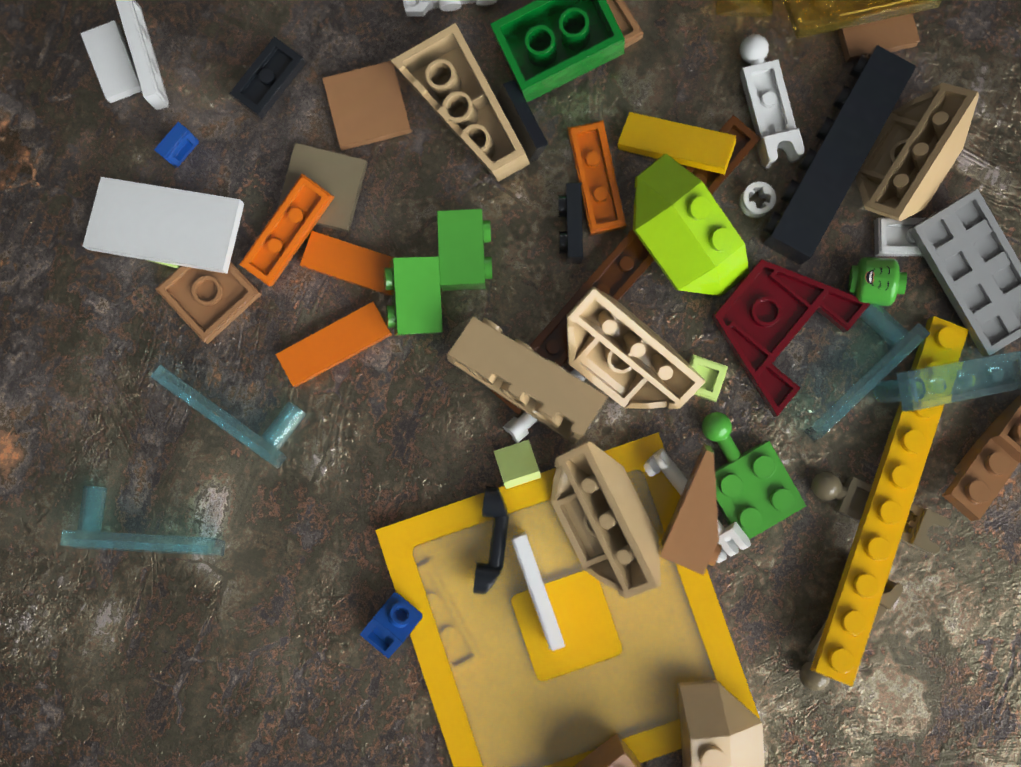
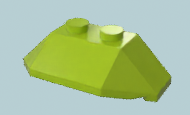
[633,154,749,296]

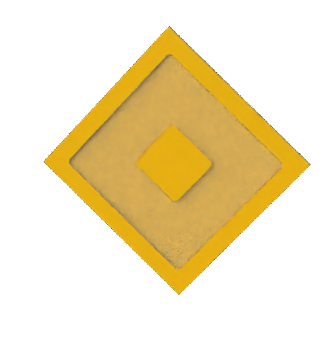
[375,432,760,767]

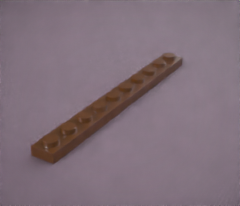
[490,115,761,415]

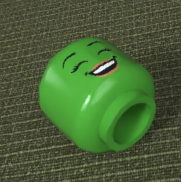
[848,257,907,306]

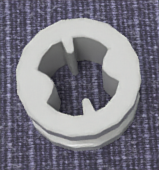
[739,181,776,218]

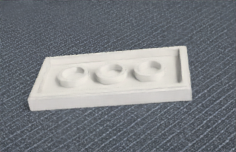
[83,177,244,274]

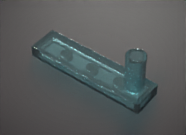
[804,304,930,442]
[873,351,1021,411]
[150,365,306,469]
[60,486,226,556]

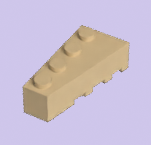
[391,23,530,182]
[447,317,608,444]

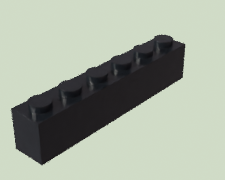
[762,45,916,265]

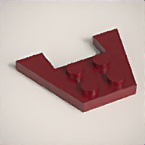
[711,259,870,417]

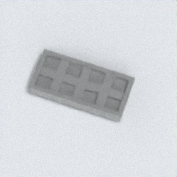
[908,189,1021,356]

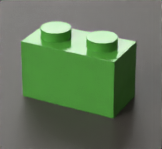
[437,209,493,291]
[384,256,443,336]

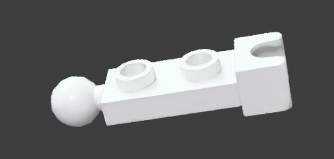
[740,34,805,169]

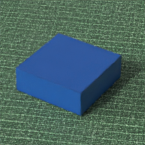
[154,122,199,168]

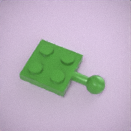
[702,412,806,540]

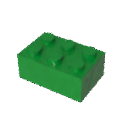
[490,0,625,103]

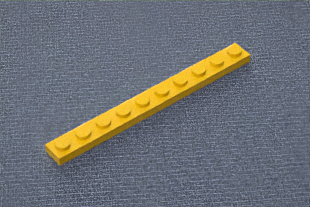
[810,316,969,687]

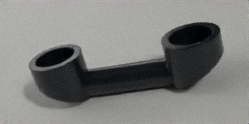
[473,486,509,595]

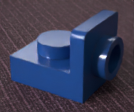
[359,592,423,659]

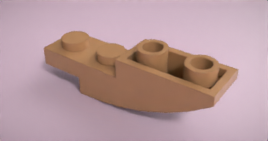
[942,394,1021,521]

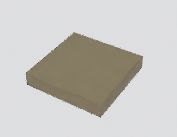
[277,143,368,233]

